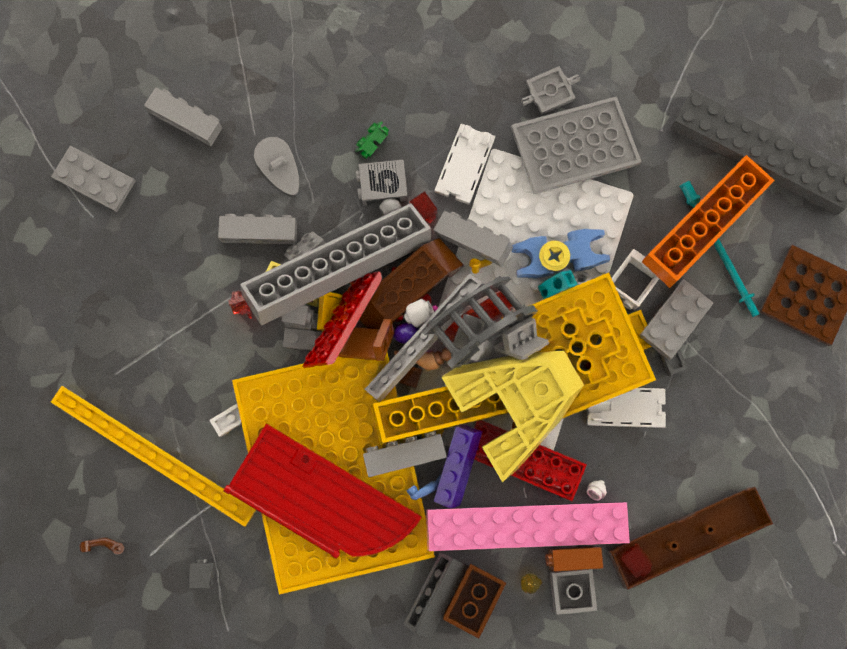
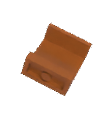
[339,319,394,361]

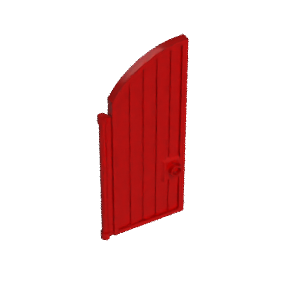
[223,423,422,559]

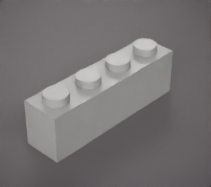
[144,87,222,146]
[433,211,513,267]
[218,214,298,245]
[363,431,447,477]

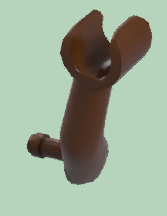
[79,537,124,555]

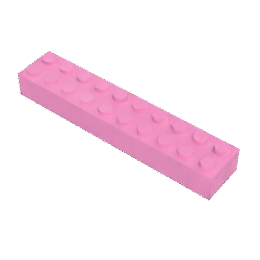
[426,502,630,551]

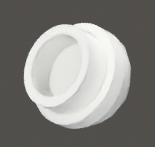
[587,480,607,501]

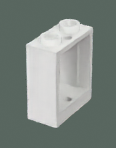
[612,249,659,311]

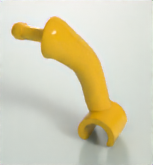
[469,258,492,274]

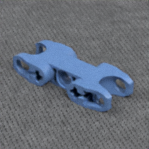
[512,229,610,279]

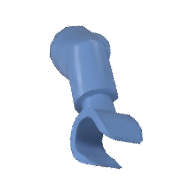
[407,475,441,500]

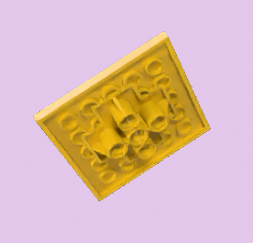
[501,272,656,419]

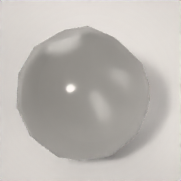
[379,198,402,216]

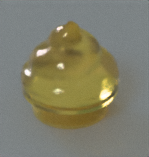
[521,573,542,594]

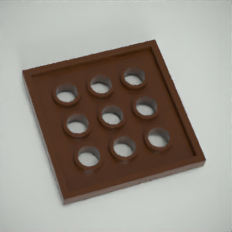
[760,245,847,346]

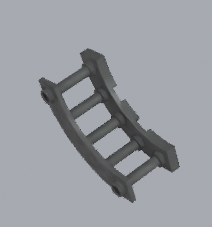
[422,276,538,369]

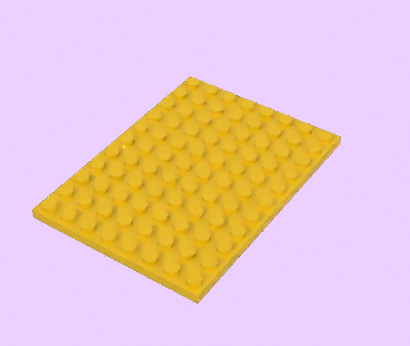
[232,352,435,595]

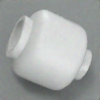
[404,299,434,328]

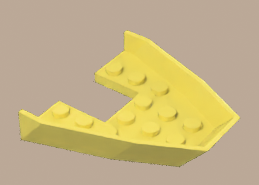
[441,351,584,482]

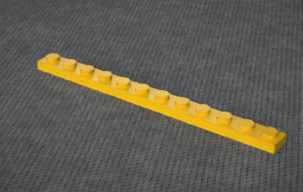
[51,386,257,527]

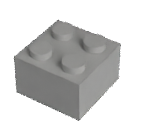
[549,569,597,615]

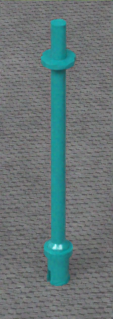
[679,181,760,317]

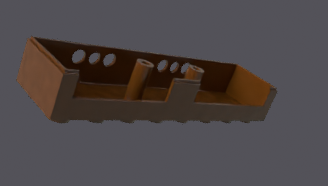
[607,487,773,590]

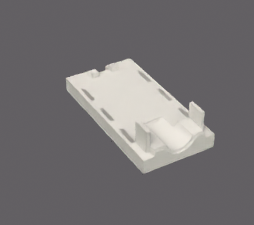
[434,124,495,205]
[587,388,666,428]

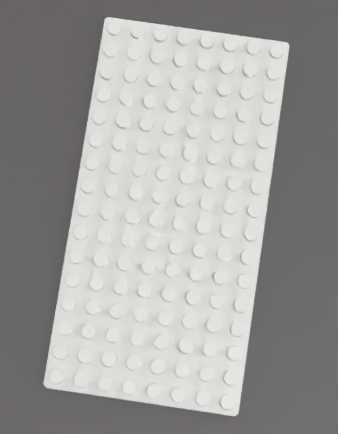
[408,149,633,450]

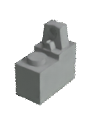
[281,305,318,331]

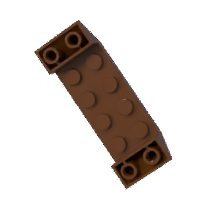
[360,238,464,330]

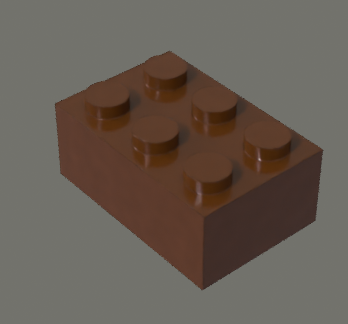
[442,563,506,639]

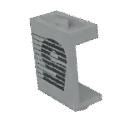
[356,160,408,206]

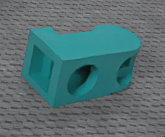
[538,270,578,300]

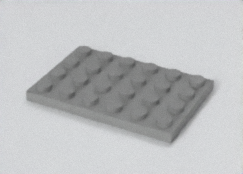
[511,96,642,194]

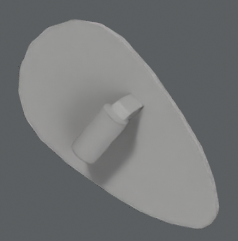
[254,137,299,196]

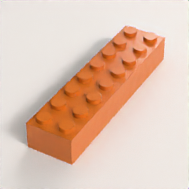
[642,155,775,288]

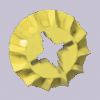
[539,241,570,272]

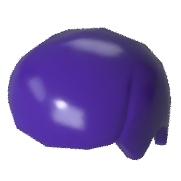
[393,322,420,344]

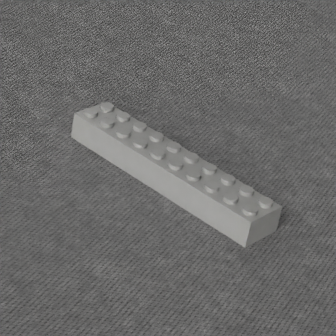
[240,203,431,326]

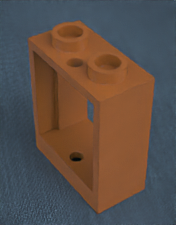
[545,546,603,571]

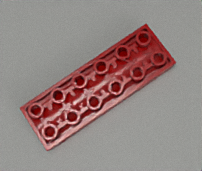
[302,271,382,369]
[474,420,587,501]

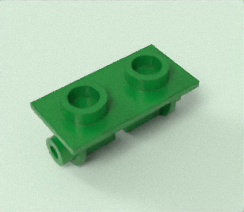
[355,121,389,159]

